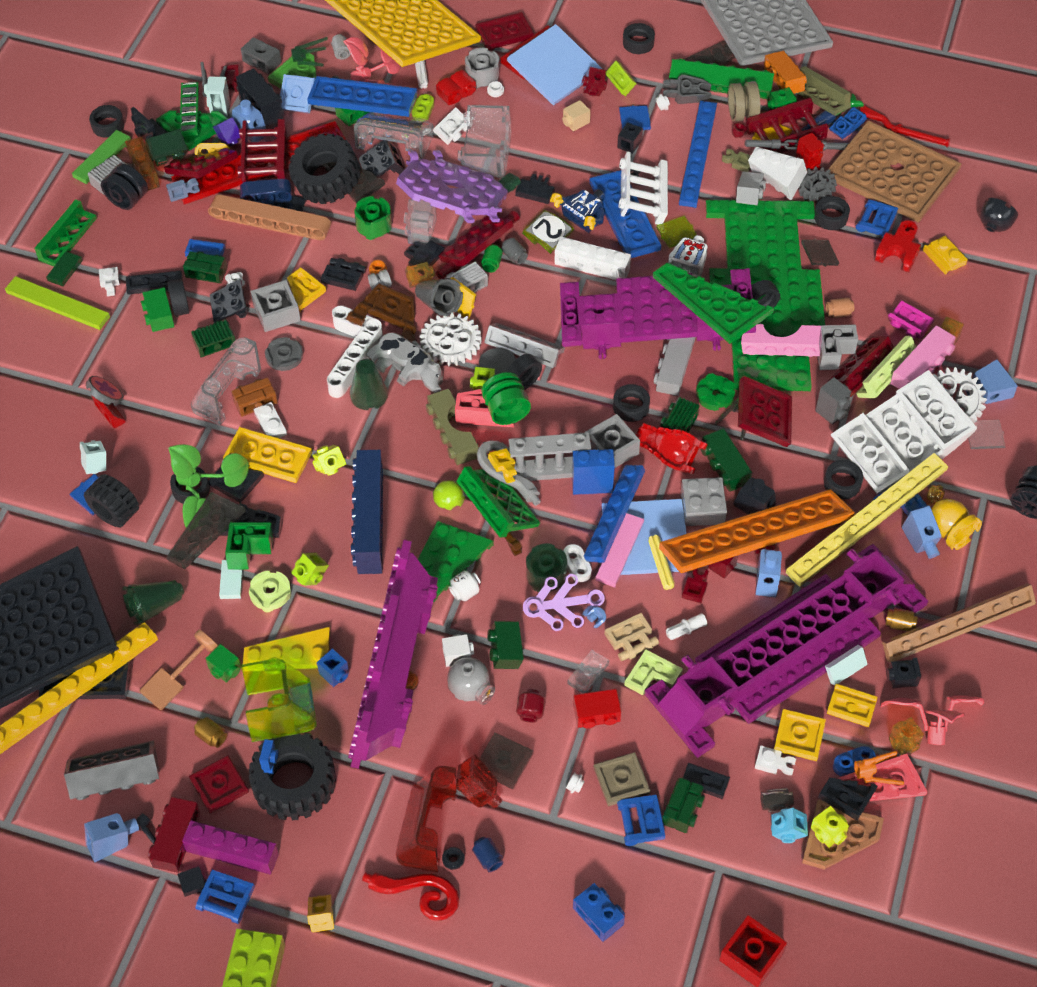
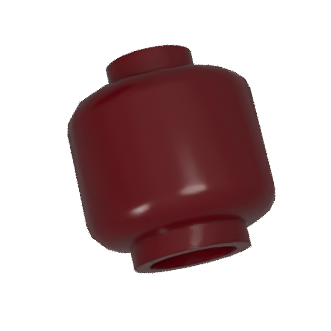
[516,689,546,723]

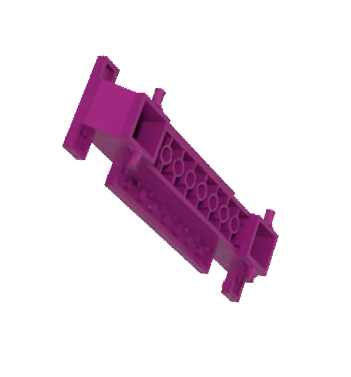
[644,544,928,758]

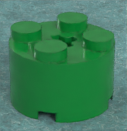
[354,196,392,240]

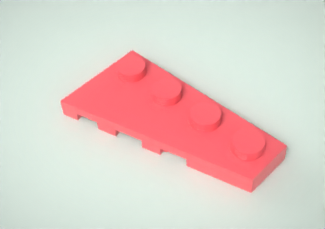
[837,754,927,801]

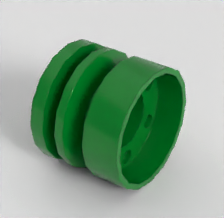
[481,372,531,425]

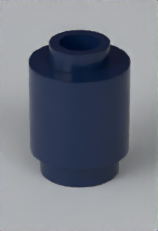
[472,837,504,872]

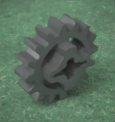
[798,167,837,202]

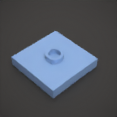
[280,74,315,113]

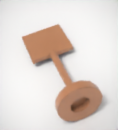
[139,629,218,711]

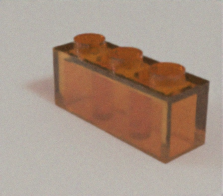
[125,137,160,191]

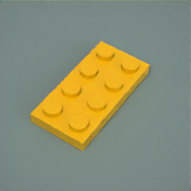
[223,427,312,483]

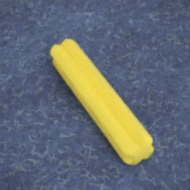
[648,535,675,590]

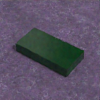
[46,251,82,286]

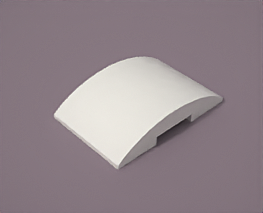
[831,370,977,495]

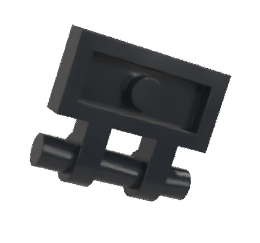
[321,258,367,291]

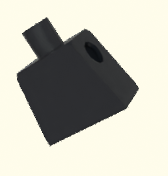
[733,478,776,515]

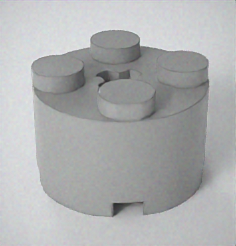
[465,48,499,88]

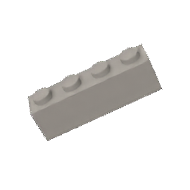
[654,337,696,396]

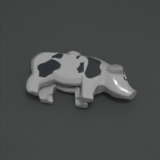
[367,333,443,393]

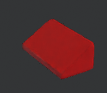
[92,396,126,428]

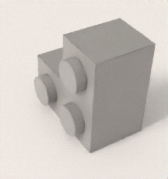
[817,325,858,370]

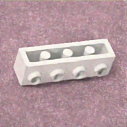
[555,237,631,280]

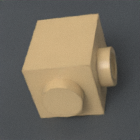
[562,100,590,131]

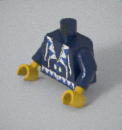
[550,189,605,233]

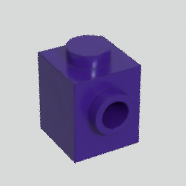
[213,117,240,146]

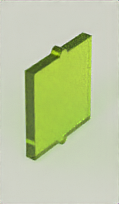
[656,216,697,248]

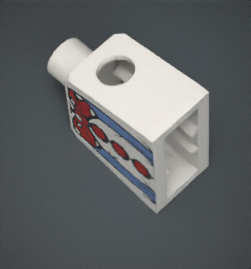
[668,235,708,277]

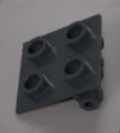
[210,279,248,323]

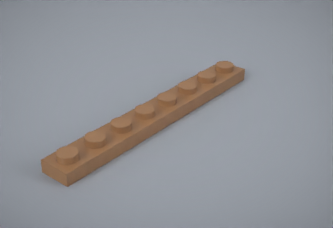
[882,583,1036,663]

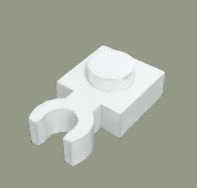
[755,746,796,775]

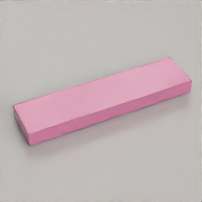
[596,513,644,587]

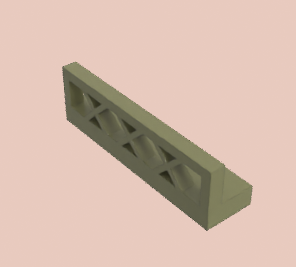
[798,66,851,116]

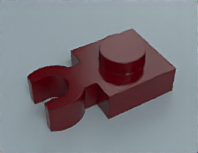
[221,64,240,93]
[681,568,709,604]

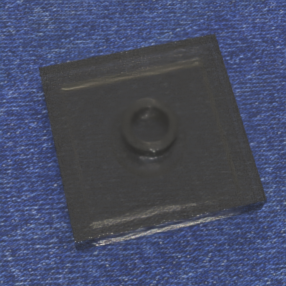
[474,733,534,789]

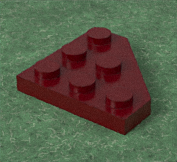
[164,148,238,179]

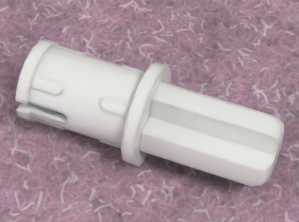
[666,613,707,640]

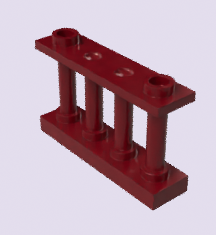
[746,98,828,153]
[238,119,287,183]

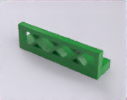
[34,199,97,266]

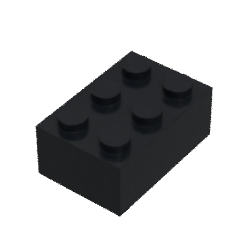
[236,68,284,129]

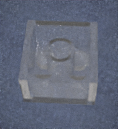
[404,199,437,245]

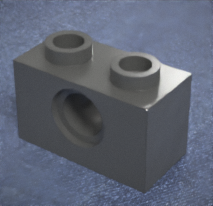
[241,37,281,74]

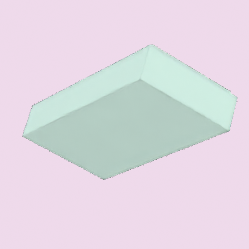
[219,560,243,599]
[825,645,868,685]

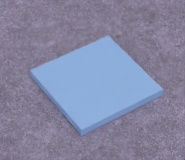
[507,24,602,106]
[601,499,691,575]

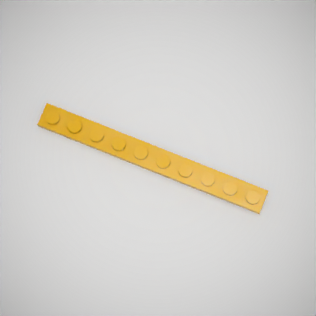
[0,622,158,754]

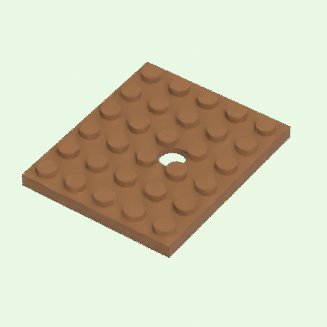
[829,121,962,223]

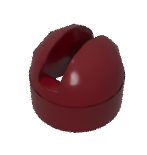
[732,123,747,138]

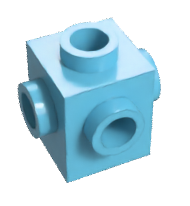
[771,808,808,843]

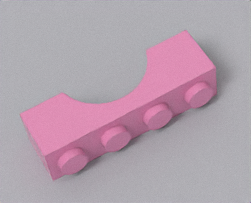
[741,324,822,357]

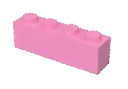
[890,325,956,389]

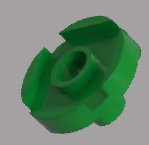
[696,373,735,411]

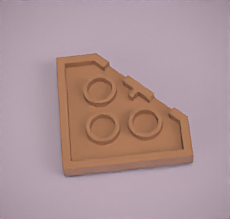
[802,800,884,870]

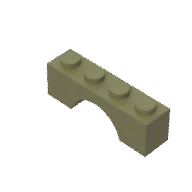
[425,388,478,465]

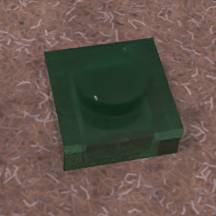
[498,173,521,193]

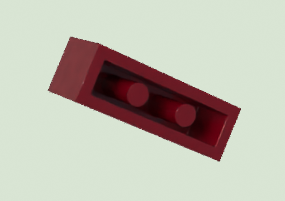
[148,797,200,873]

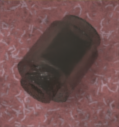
[760,788,794,812]

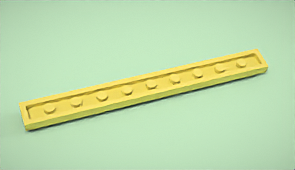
[786,453,948,587]

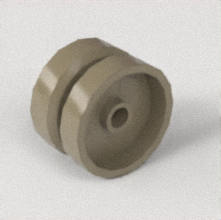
[728,81,760,122]

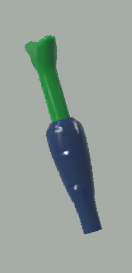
[801,93,864,131]

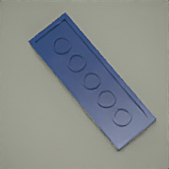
[307,76,418,117]
[589,170,661,258]

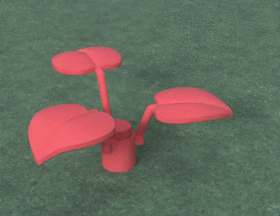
[343,37,400,85]
[881,695,984,745]

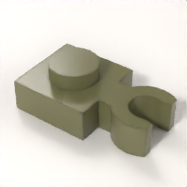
[722,149,751,172]

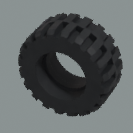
[289,134,361,204]
[249,731,336,821]

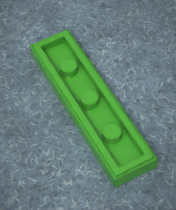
[72,130,131,184]

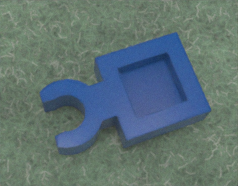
[259,739,278,774]

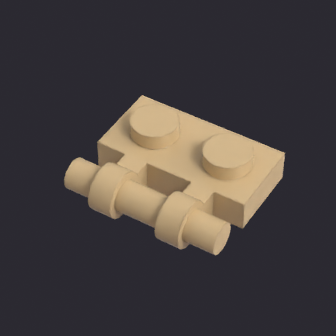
[604,613,659,661]

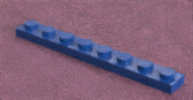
[679,101,717,208]

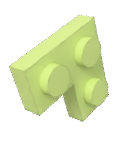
[624,649,683,695]

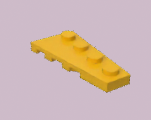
[243,627,330,670]

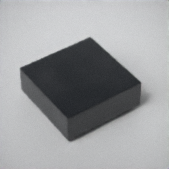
[177,866,205,897]

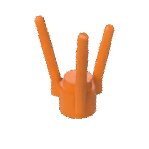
[854,751,904,785]

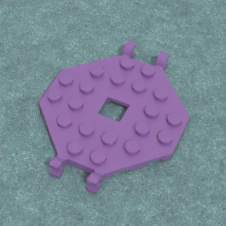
[396,150,508,223]

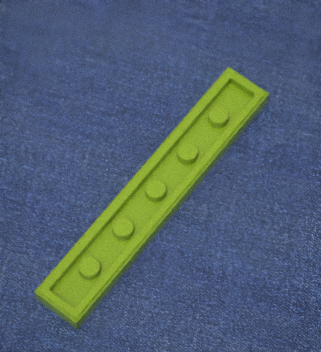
[5,276,110,330]

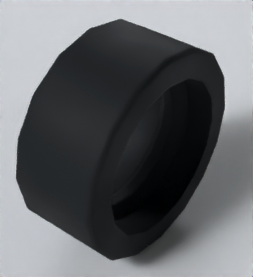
[623,23,655,54]
[89,105,124,138]
[814,196,850,230]
[168,279,189,316]
[751,280,780,308]
[507,354,542,390]
[613,384,650,422]
[824,460,863,499]
[170,467,210,504]

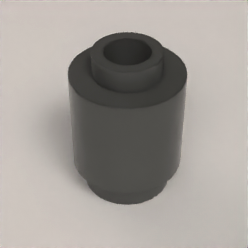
[502,238,528,265]

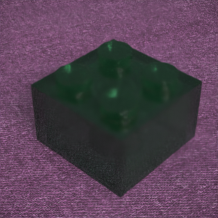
[145,129,187,167]

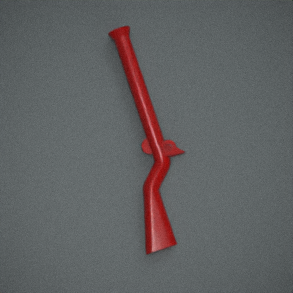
[859,105,951,148]

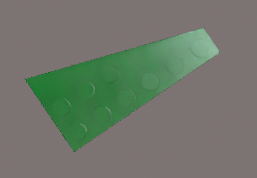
[653,263,774,344]
[418,521,494,603]

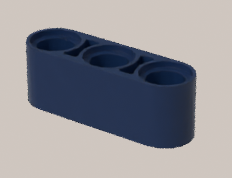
[240,179,292,204]

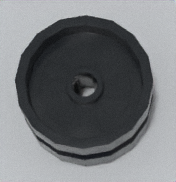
[100,163,148,210]

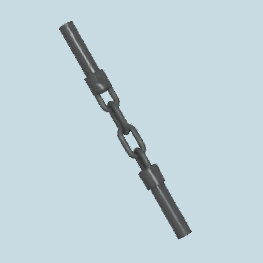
[745,139,849,151]

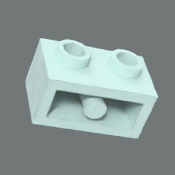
[204,77,231,117]

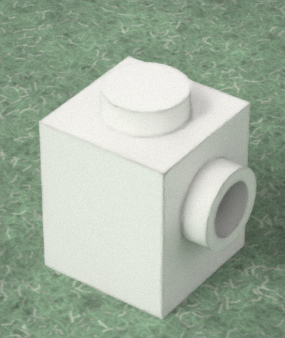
[442,634,474,667]

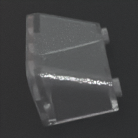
[458,105,511,178]
[354,112,434,160]
[191,338,261,425]

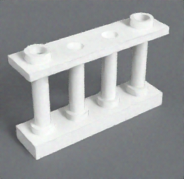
[618,151,668,225]

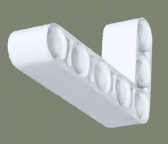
[327,306,383,398]

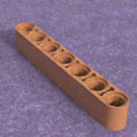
[208,195,331,240]

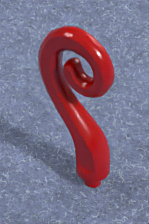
[362,872,459,921]

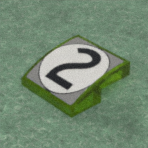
[522,210,574,254]

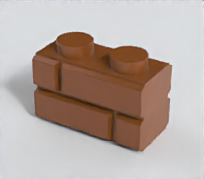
[231,377,277,417]

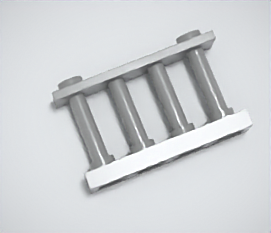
[509,432,591,481]

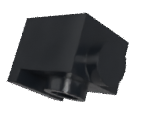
[886,658,921,689]

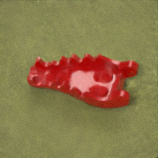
[636,423,708,474]

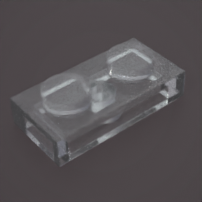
[567,650,609,694]

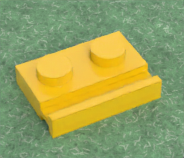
[923,236,968,274]
[827,684,878,727]

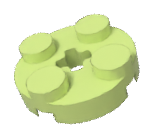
[249,571,291,612]

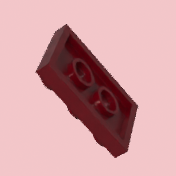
[475,12,534,50]

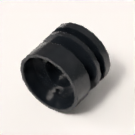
[1010,465,1037,519]

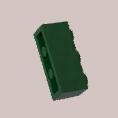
[701,428,752,492]

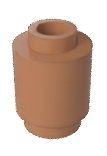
[825,297,854,318]

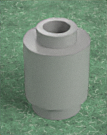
[331,34,351,60]

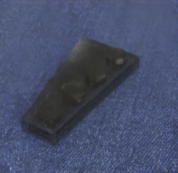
[166,492,246,569]

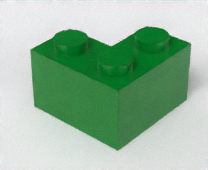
[225,522,273,570]

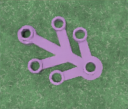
[523,574,605,631]

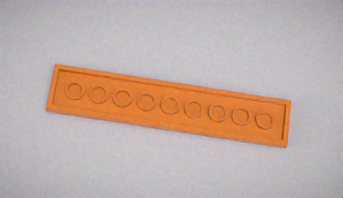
[659,489,855,573]

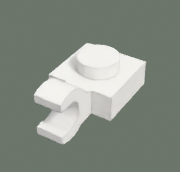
[99,267,120,296]

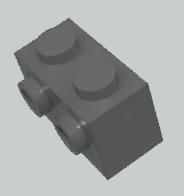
[815,377,851,425]

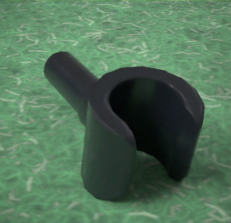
[136,813,156,844]

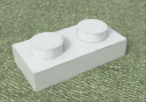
[254,402,287,438]

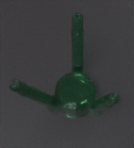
[291,37,328,67]

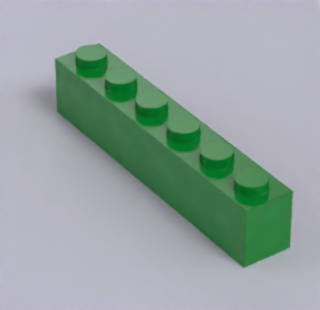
[669,59,774,99]

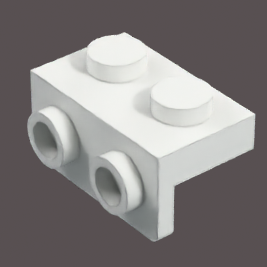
[433,107,474,145]

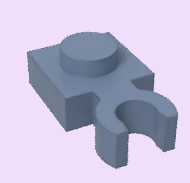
[166,178,200,202]

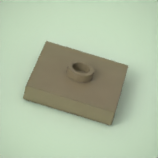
[593,752,650,806]

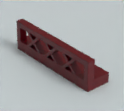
[827,336,894,397]

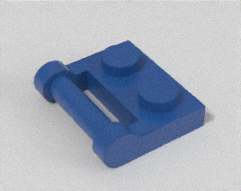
[856,200,898,237]
[617,795,665,846]
[195,870,255,924]

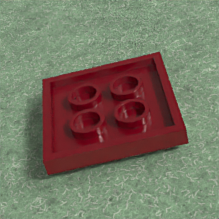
[738,376,792,447]

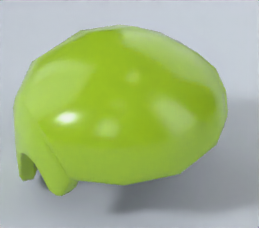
[433,480,465,510]

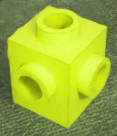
[312,445,346,475]
[811,806,849,848]

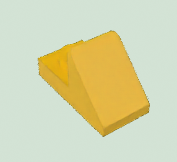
[307,894,334,932]

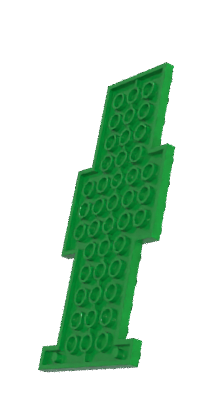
[705,200,825,391]

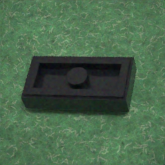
[683,763,730,799]

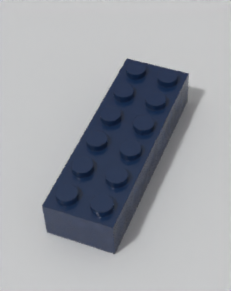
[351,450,383,574]

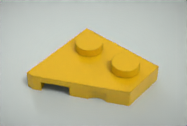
[287,267,326,311]

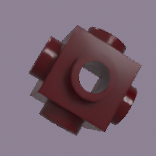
[581,67,607,96]

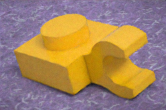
[488,448,517,483]

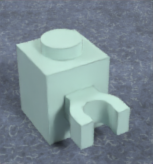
[80,440,106,474]

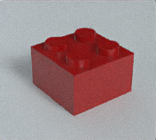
[719,915,787,987]

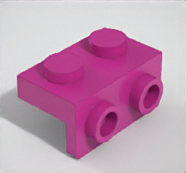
[888,300,934,339]

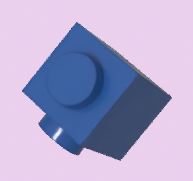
[317,648,349,687]

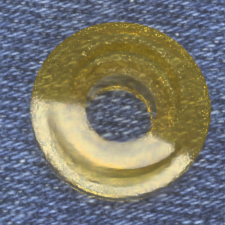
[927,484,945,504]

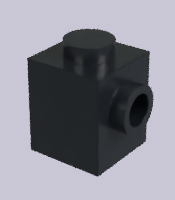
[617,122,643,154]

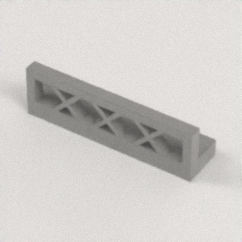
[484,323,565,368]

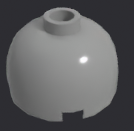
[447,657,490,701]

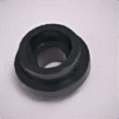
[442,847,465,870]

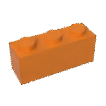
[764,50,807,94]

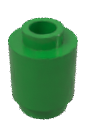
[481,245,503,273]

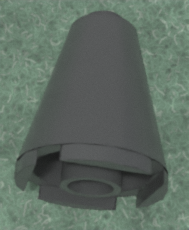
[415,278,463,316]

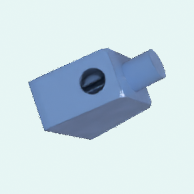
[232,100,266,142]
[966,360,1018,404]
[902,506,941,559]
[755,549,782,598]
[84,813,139,862]

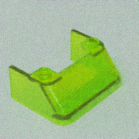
[241,657,317,742]

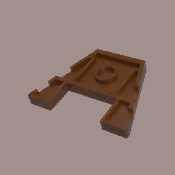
[346,284,417,342]

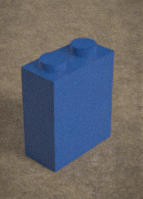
[572,449,615,495]

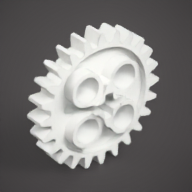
[420,313,481,366]
[933,367,987,423]

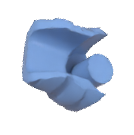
[582,605,606,628]

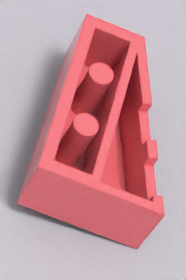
[455,389,514,427]

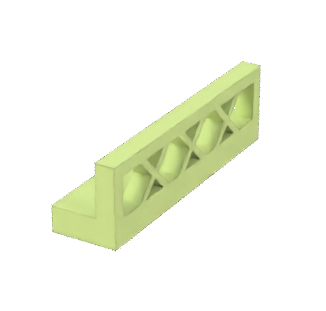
[856,336,916,398]

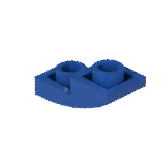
[829,107,867,139]

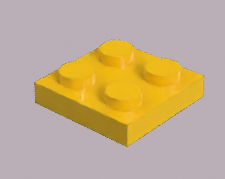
[774,709,826,761]

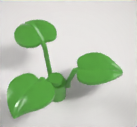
[168,444,249,532]

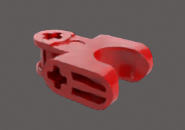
[874,220,921,273]

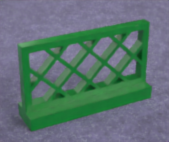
[456,466,540,538]

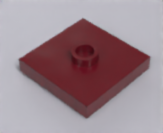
[189,755,249,814]

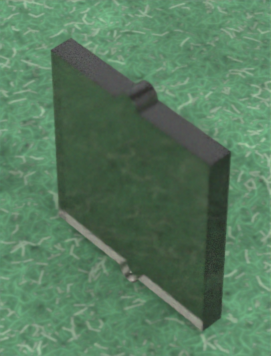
[801,239,839,267]

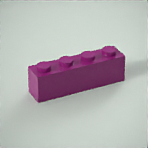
[182,821,279,875]

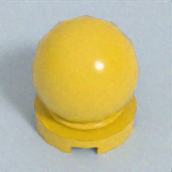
[931,499,982,550]

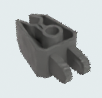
[663,75,711,104]

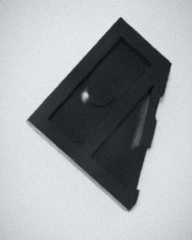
[818,777,878,821]

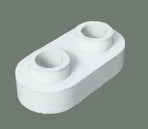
[563,544,592,582]

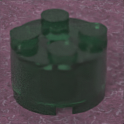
[526,543,567,592]

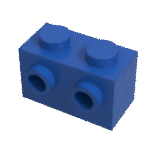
[573,883,625,942]

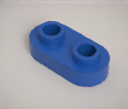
[833,746,876,777]

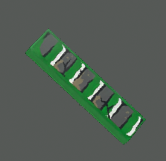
[180,82,199,137]

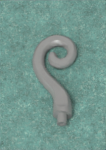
[477,440,541,506]

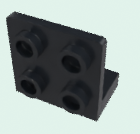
[131,107,174,151]
[359,138,405,184]

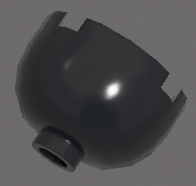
[980,198,1018,232]

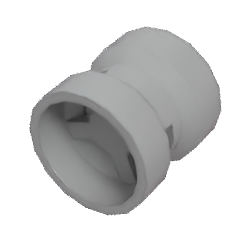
[368,269,392,290]

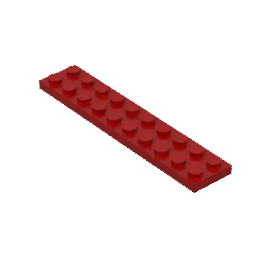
[171,121,346,205]

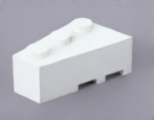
[748,147,807,200]

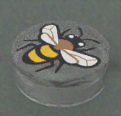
[475,683,495,705]

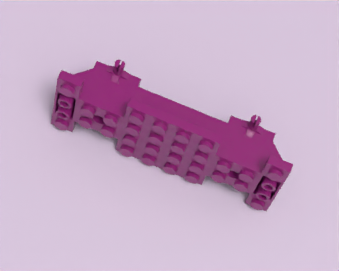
[560,269,756,359]
[348,540,438,769]

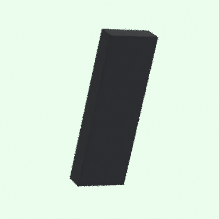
[126,271,183,295]

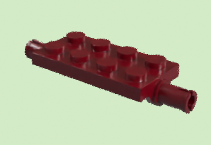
[436,211,520,279]

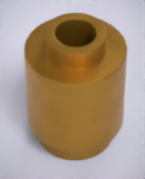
[885,607,918,632]
[194,717,227,748]

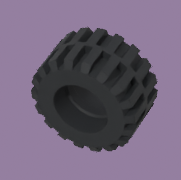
[84,474,139,528]

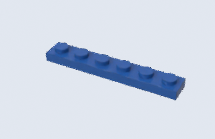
[584,465,645,563]

